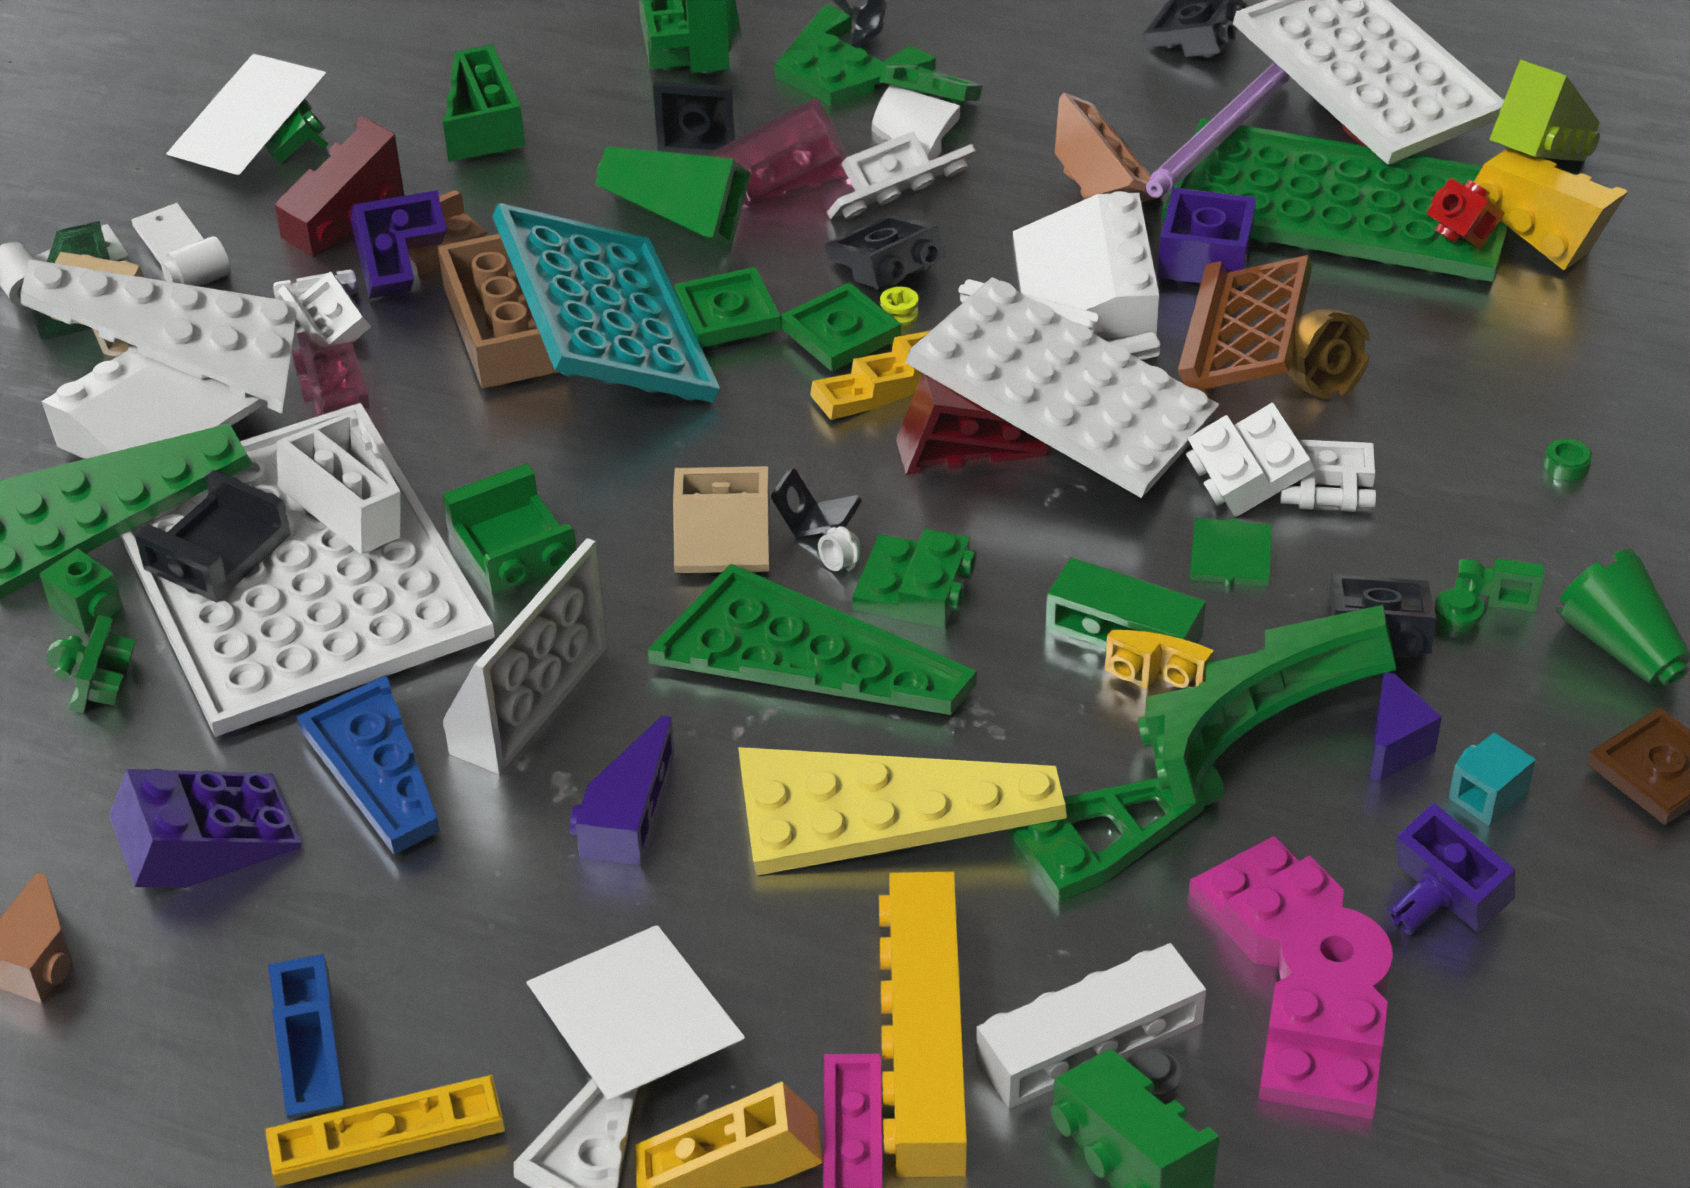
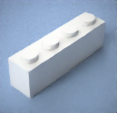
[976,943,1206,1110]

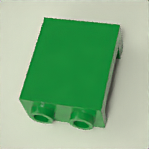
[442,463,577,595]

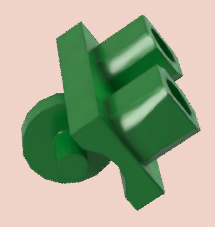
[46,615,135,713]

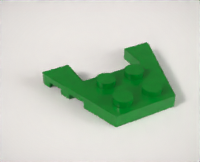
[774,4,936,105]

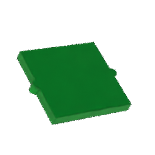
[1189,518,1272,587]

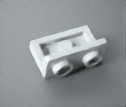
[278,271,372,359]

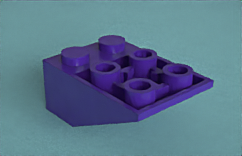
[109,769,302,888]

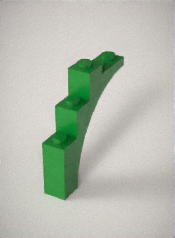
[1138,605,1396,807]

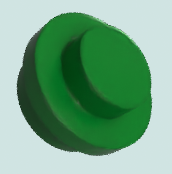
[1434,588,1484,632]

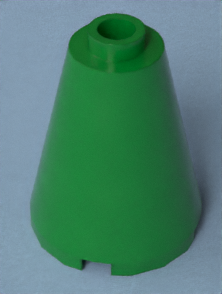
[1556,548,1690,687]

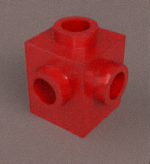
[1426,177,1505,249]

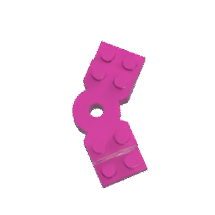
[1189,836,1393,1119]

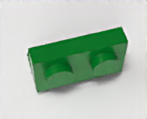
[265,98,329,164]

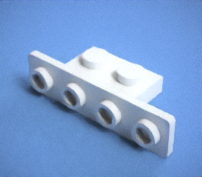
[827,131,976,219]

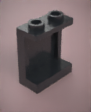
[135,470,291,603]

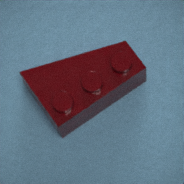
[896,373,1051,475]

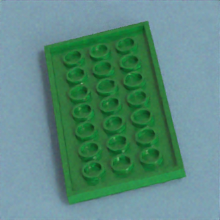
[1162,118,1508,282]

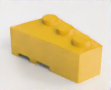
[1474,147,1628,270]

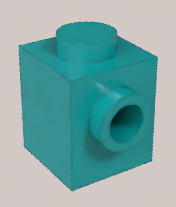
[1448,732,1536,826]

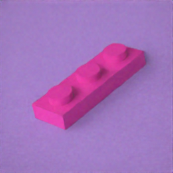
[823,1054,882,1188]

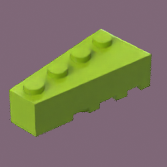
[1489,59,1600,161]

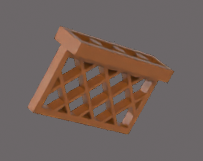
[1178,255,1313,399]

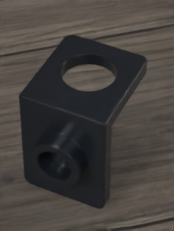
[833,0,887,48]
[771,468,862,538]

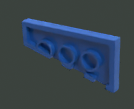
[297,675,440,854]

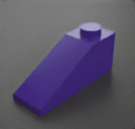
[570,716,675,866]

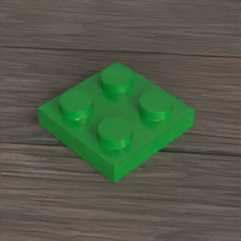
[674,267,781,347]
[780,282,901,371]

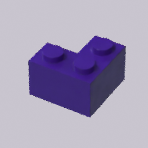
[351,190,447,299]

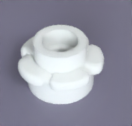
[818,526,861,571]

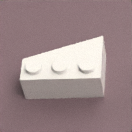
[277,410,401,555]

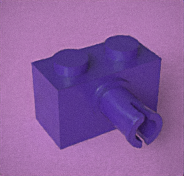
[1386,802,1515,935]

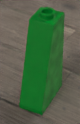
[595,146,751,252]

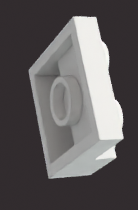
[1185,402,1316,518]

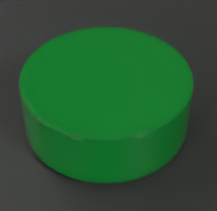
[1543,438,1592,481]

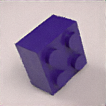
[1157,188,1257,288]

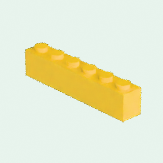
[879,872,967,1178]

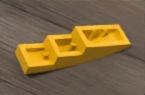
[810,330,931,420]

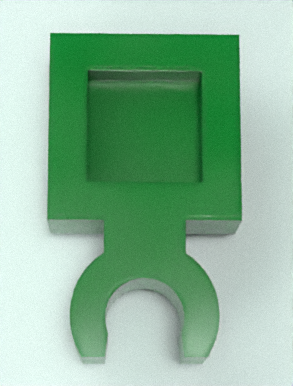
[1455,558,1544,612]

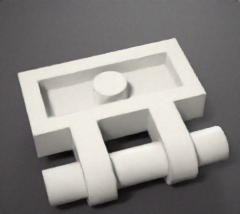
[1280,439,1376,512]

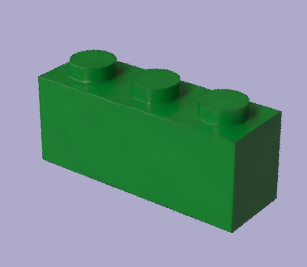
[1046,557,1206,648]

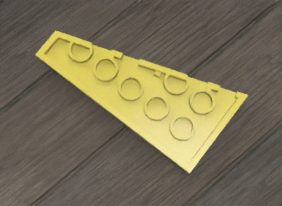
[738,747,1067,876]

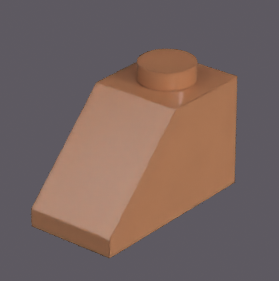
[0,872,72,1003]

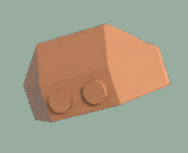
[1054,92,1164,203]

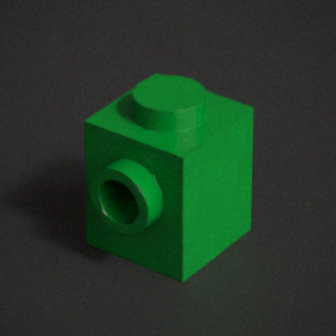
[39,548,123,633]

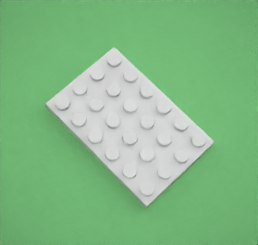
[1233,0,1504,165]
[906,277,1220,498]

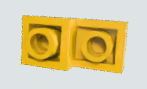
[1105,630,1214,690]

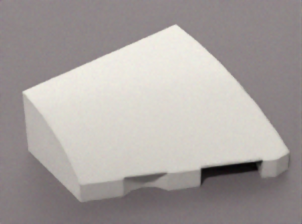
[872,85,960,161]

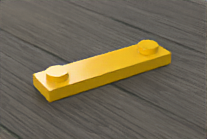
[265,1075,505,1187]

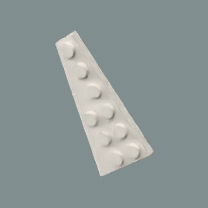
[21,259,298,414]

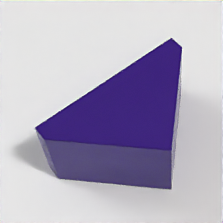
[1370,672,1442,781]

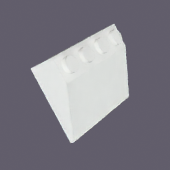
[1013,191,1159,339]
[41,345,268,459]
[443,538,607,775]

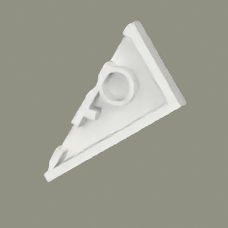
[514,1079,638,1188]

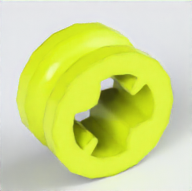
[880,287,918,327]

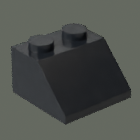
[653,81,744,158]

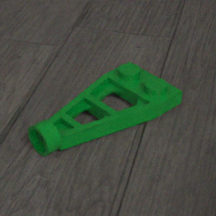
[1007,765,1224,903]

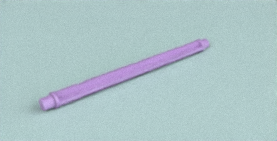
[1146,62,1290,198]

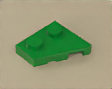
[879,65,983,106]

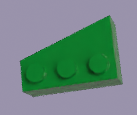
[443,44,526,162]
[1051,1048,1220,1188]

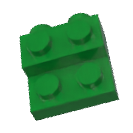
[852,529,977,628]

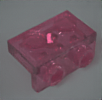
[291,331,370,416]

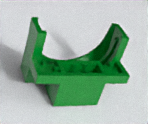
[639,0,742,73]

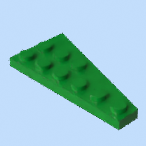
[0,423,253,599]
[647,564,977,715]

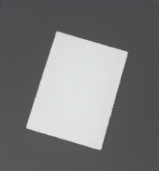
[166,54,326,175]
[527,925,745,1100]

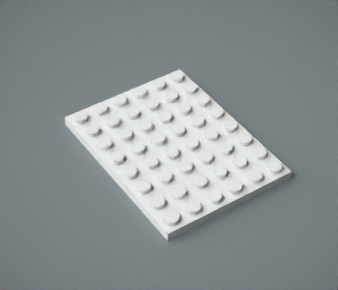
[120,403,495,737]

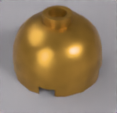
[1287,309,1370,400]

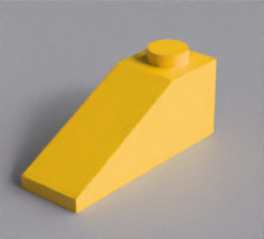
[634,1081,823,1188]

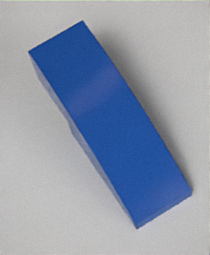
[268,954,345,1119]

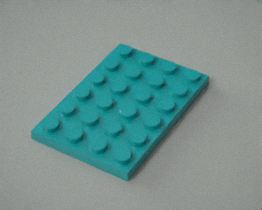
[492,203,720,402]

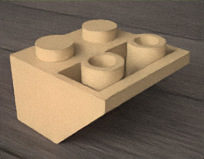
[673,466,771,573]

